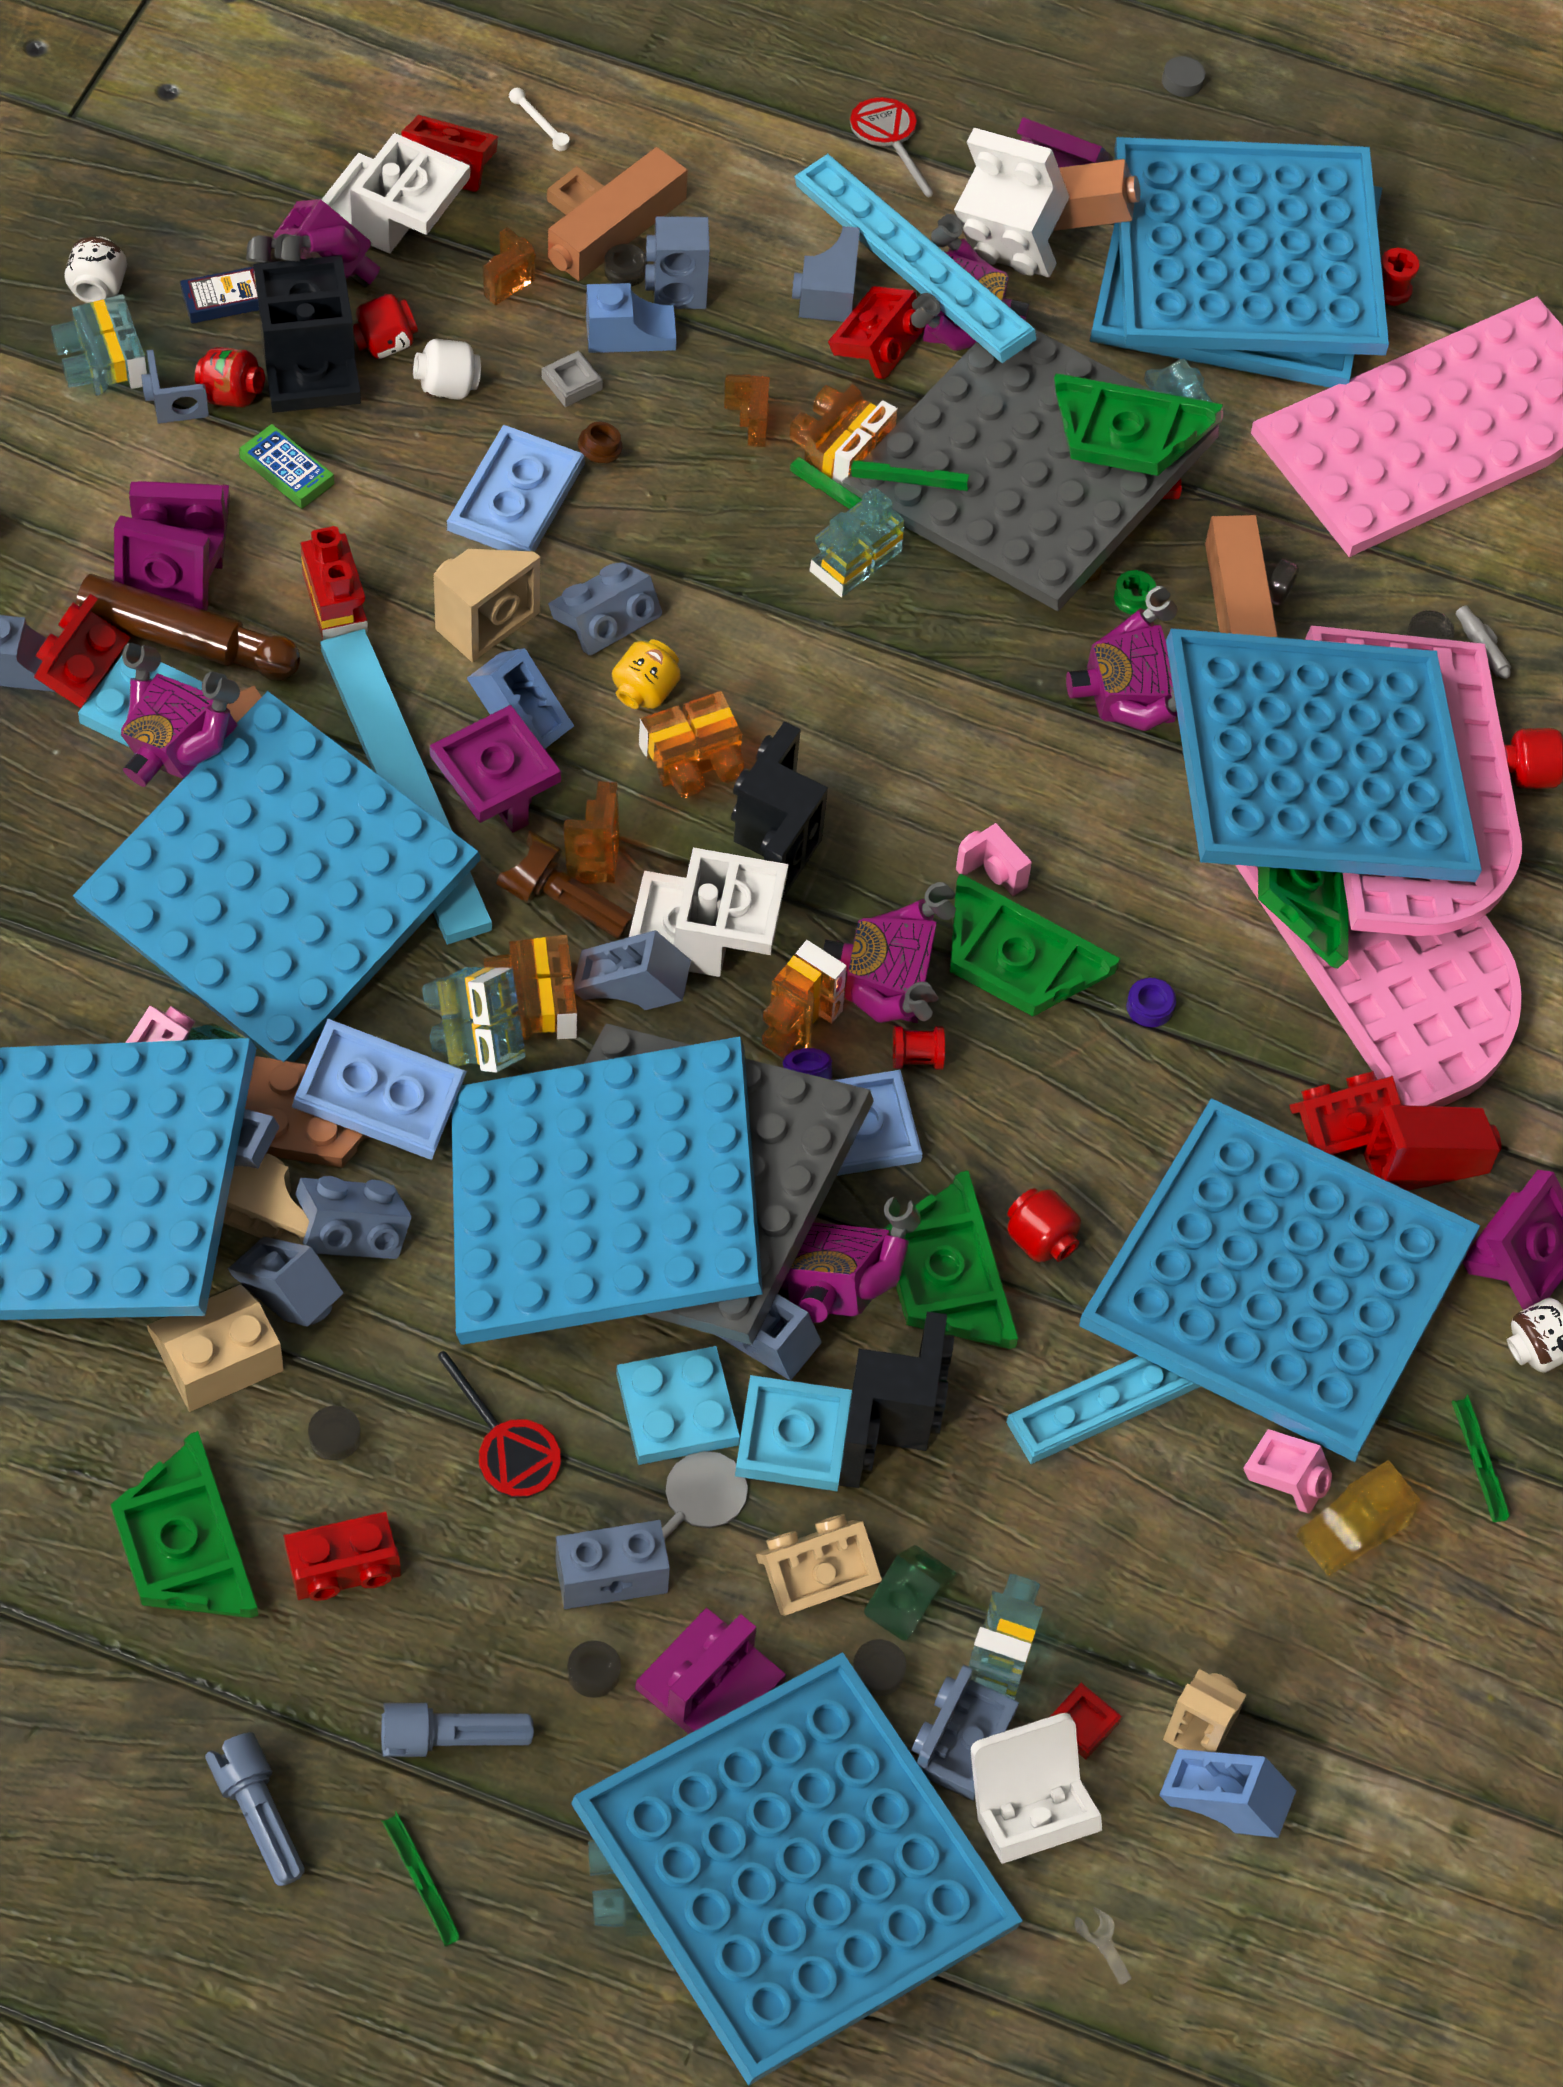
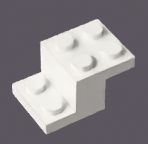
[954,128,1069,278]
[322,133,470,254]
[629,847,788,977]

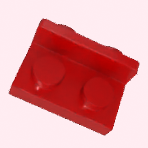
[401,115,499,192]
[828,286,925,379]
[34,593,131,708]
[1289,1071,1401,1155]
[283,1511,401,1601]

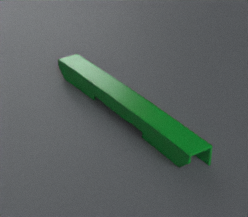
[790,457,891,526]
[851,460,970,491]
[1451,1394,1510,1523]
[382,1811,460,1947]

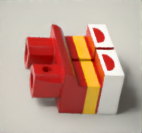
[300,526,368,640]

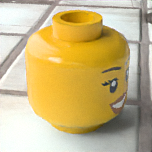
[612,639,681,709]

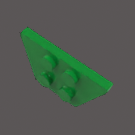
[1054,373,1223,476]
[1258,867,1349,969]
[950,874,1120,1017]
[883,1171,1018,1349]
[111,1431,259,1618]

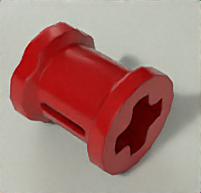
[1381,248,1420,306]
[892,1026,945,1070]

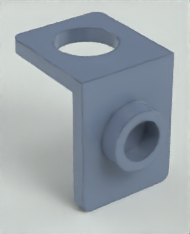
[141,350,209,424]

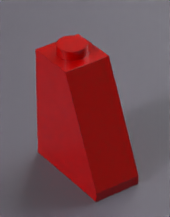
[1364,1105,1501,1191]

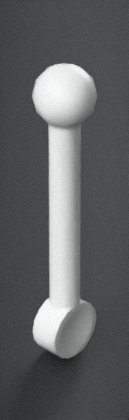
[509,88,570,151]

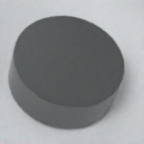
[1162,56,1205,97]

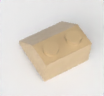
[433,549,540,662]
[147,1284,284,1412]

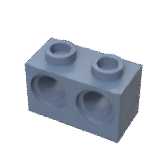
[645,217,710,309]

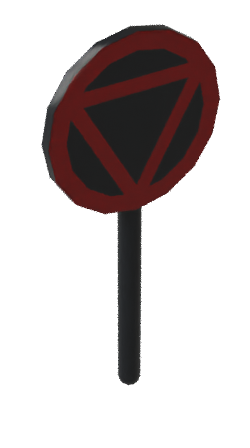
[438,1351,561,1498]

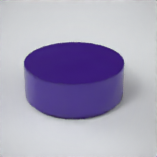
[1126,978,1176,1027]
[783,1048,832,1080]

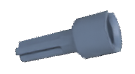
[381,1703,534,1757]
[205,1732,304,1886]

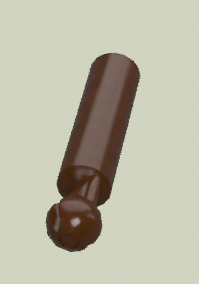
[76,573,300,681]

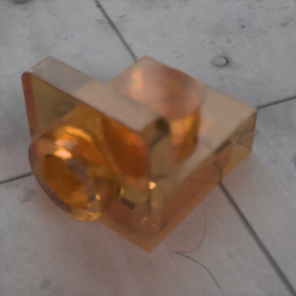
[483,227,536,306]
[724,374,770,447]

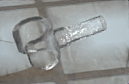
[1074,1907,1132,1985]

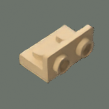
[756,1514,882,1616]

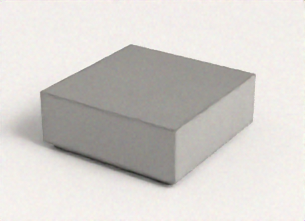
[542,351,603,407]

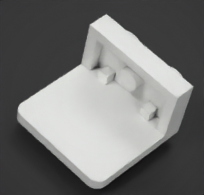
[971,1713,1102,1864]

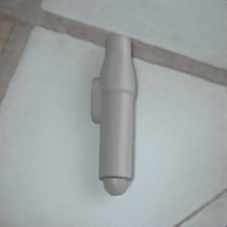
[1455,605,1511,679]

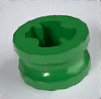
[1114,570,1156,615]

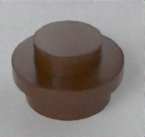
[578,422,623,463]

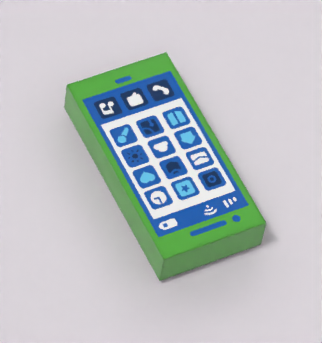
[239,424,334,509]

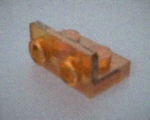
[564,781,620,884]

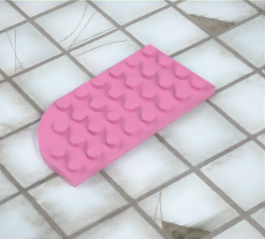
[1251,297,1563,557]
[1306,625,1522,936]
[1235,865,1521,1107]

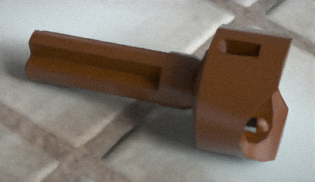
[496,830,633,939]

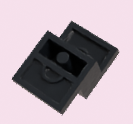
[253,255,361,413]
[731,721,828,900]
[839,1311,955,1488]

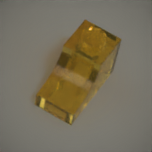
[1297,1460,1421,1576]

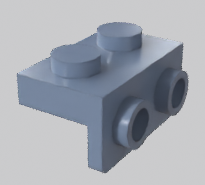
[548,562,662,655]
[295,1176,412,1259]
[912,1665,1019,1801]

